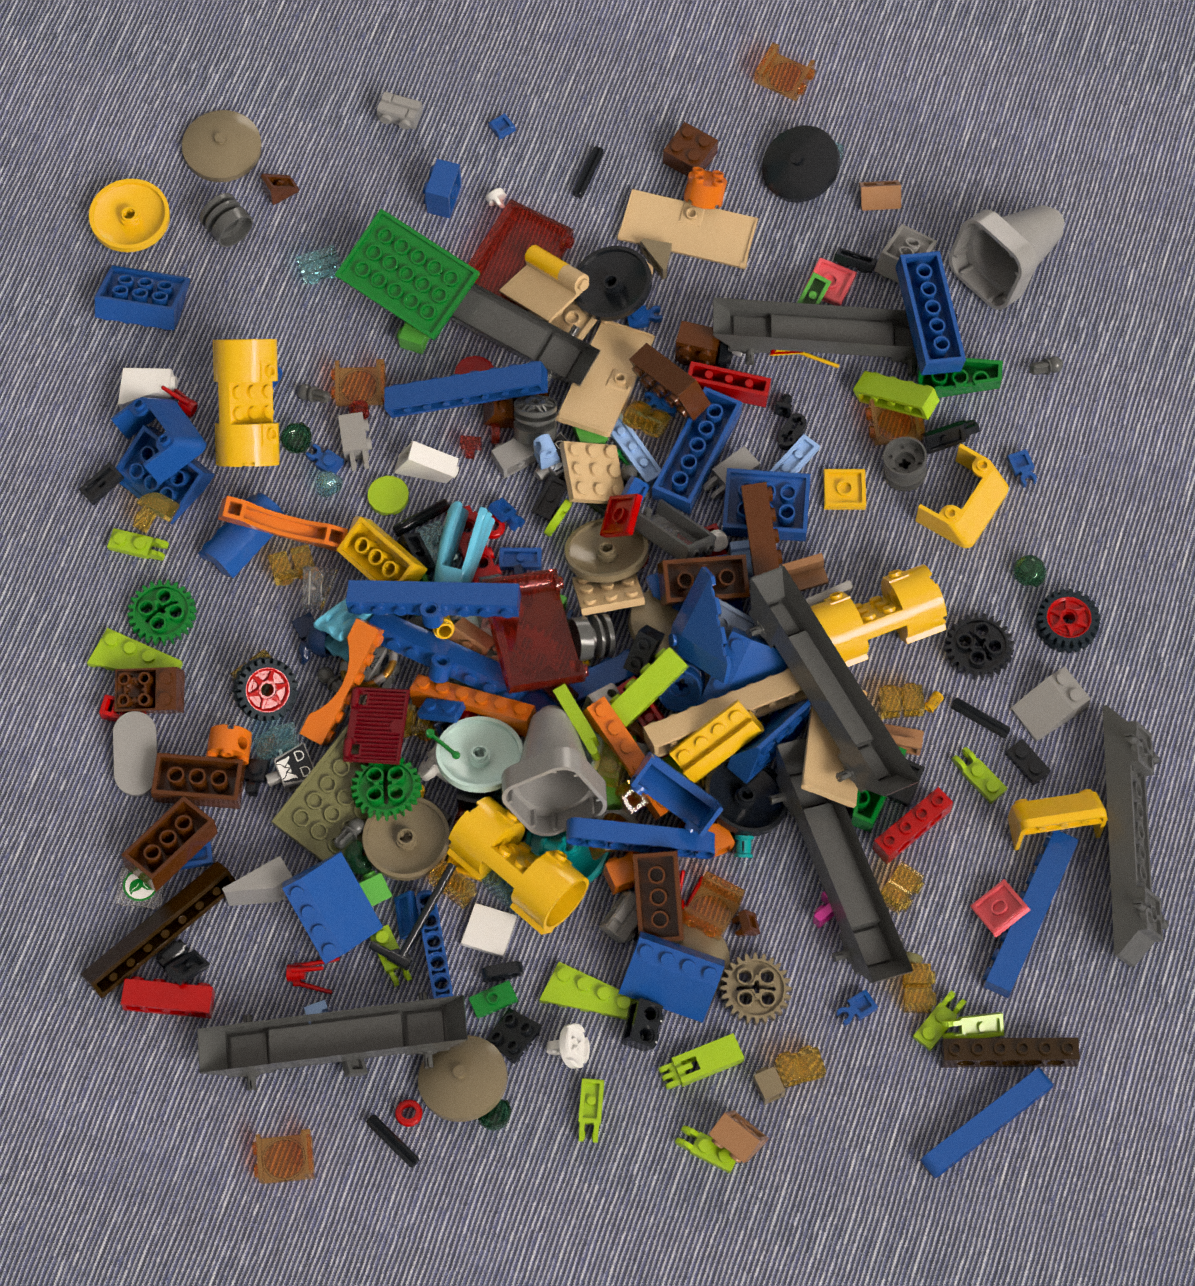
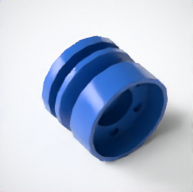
[659,658,705,712]

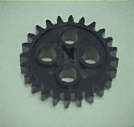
[944,613,1014,680]

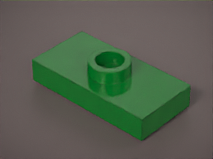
[468,980,518,1019]

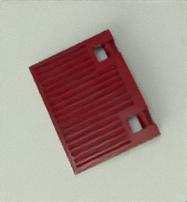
[342,687,410,765]

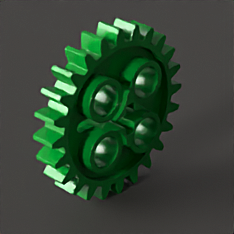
[127,579,197,646]
[351,757,422,821]

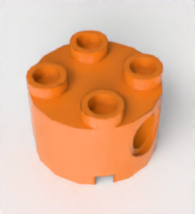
[683,167,727,209]
[206,724,252,765]

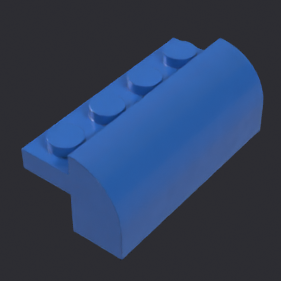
[198,492,285,578]

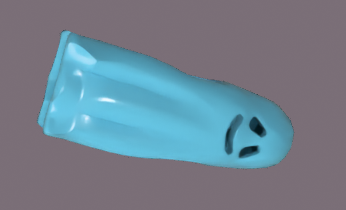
[434,501,495,583]
[313,598,396,662]

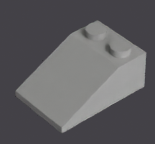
[874,224,938,284]
[1011,666,1091,742]
[222,856,293,906]

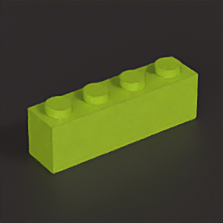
[853,371,940,420]
[609,647,690,727]

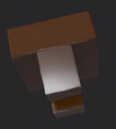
[732,910,761,937]

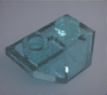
[254,722,299,760]
[481,870,518,916]

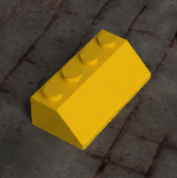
[336,516,428,581]

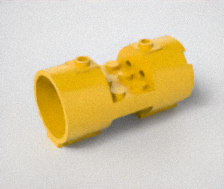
[213,339,280,467]
[810,564,947,667]
[447,796,589,935]

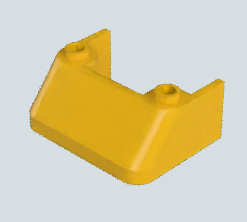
[915,444,1008,548]
[1008,789,1108,850]

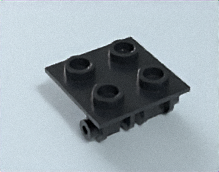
[486,1008,542,1064]

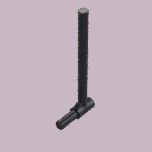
[369,862,457,971]

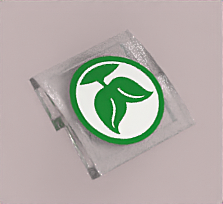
[115,865,165,909]

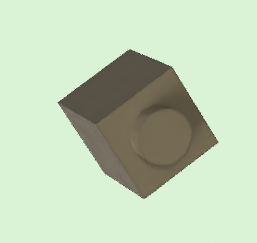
[753,1067,786,1105]

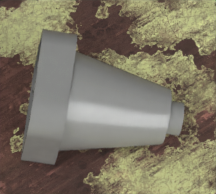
[949,205,1064,310]
[501,705,607,836]

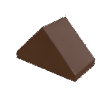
[260,173,300,205]

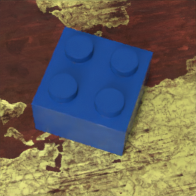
[423,159,462,218]

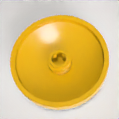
[89,179,170,252]

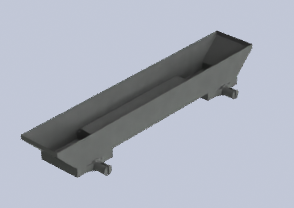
[449,283,601,387]
[713,297,957,376]
[746,566,919,797]
[1103,705,1169,967]
[768,738,913,984]
[197,992,468,1091]

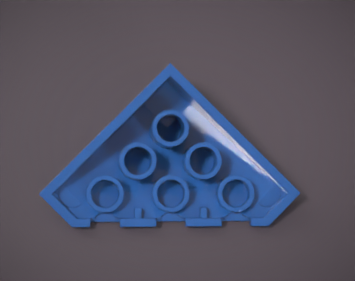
[668,566,731,684]

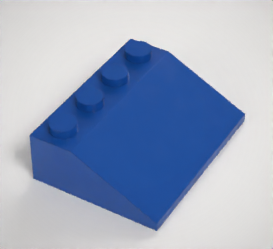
[95,265,190,330]
[116,425,215,524]
[722,468,811,542]
[697,627,787,722]
[727,699,812,784]
[282,851,383,964]
[618,931,725,1023]

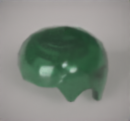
[281,422,313,454]
[1013,555,1047,587]
[344,840,372,875]
[478,1099,512,1131]

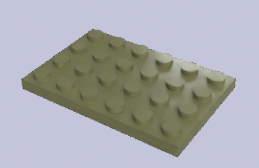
[271,725,418,864]

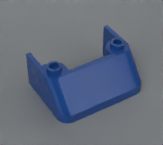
[111,397,207,485]
[629,751,724,838]

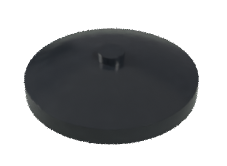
[762,125,840,203]
[575,246,652,321]
[703,758,787,836]

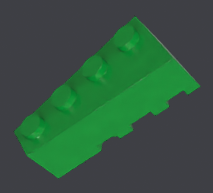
[917,358,1003,398]
[851,746,907,833]

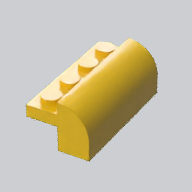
[669,699,764,783]

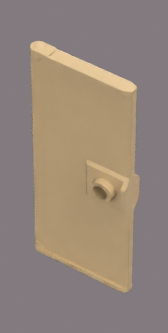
[617,189,758,269]
[556,321,655,437]
[801,690,867,808]

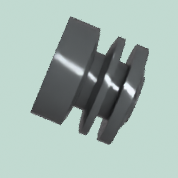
[199,193,253,247]
[514,395,557,445]
[883,437,927,491]
[566,612,616,662]

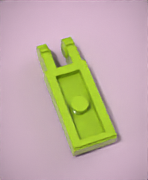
[107,528,169,561]
[951,747,1008,804]
[369,924,412,987]
[913,990,967,1051]
[942,1012,1004,1039]
[578,1078,604,1143]
[675,1125,737,1173]

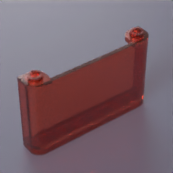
[468,199,575,311]
[481,568,589,694]

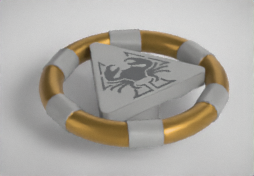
[340,647,398,688]

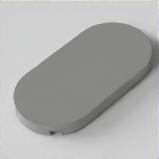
[113,711,157,797]

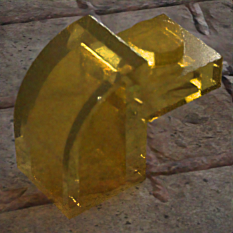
[132,492,180,533]
[615,780,649,814]

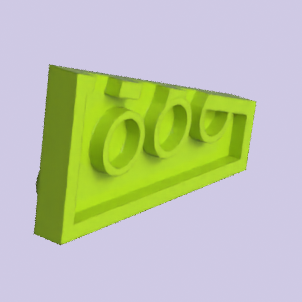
[87,628,183,671]
[539,962,635,1020]

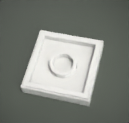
[461,903,517,958]

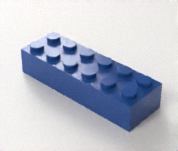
[895,251,966,375]
[652,387,742,514]

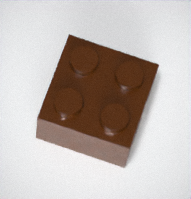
[663,122,718,177]
[675,321,721,366]

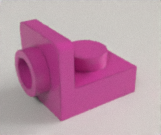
[813,891,835,929]

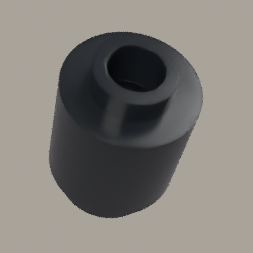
[155,939,189,970]

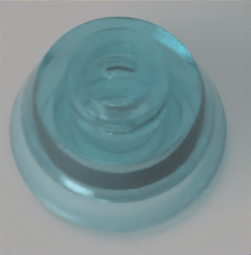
[316,471,343,498]

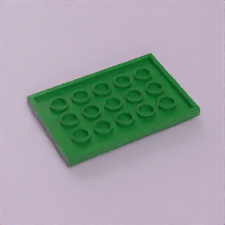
[335,209,480,341]

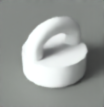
[486,188,506,209]
[711,530,728,552]

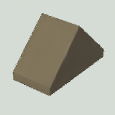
[640,239,672,280]

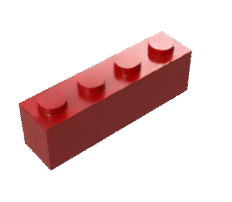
[688,361,772,408]
[121,976,215,1019]

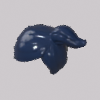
[298,622,332,665]

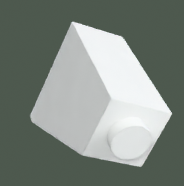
[118,368,178,410]
[394,441,459,483]

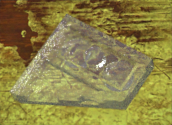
[302,566,338,610]

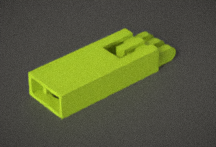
[553,684,601,761]
[658,1033,745,1090]

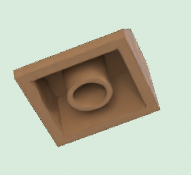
[708,1110,769,1163]

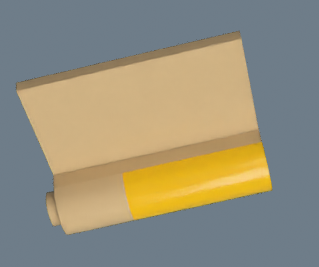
[499,245,589,323]

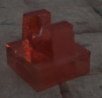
[460,435,482,459]

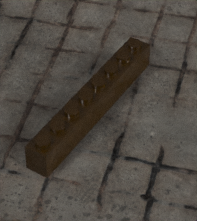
[80,861,236,999]

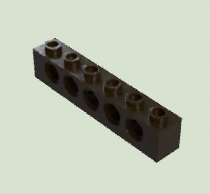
[941,1038,1080,1068]

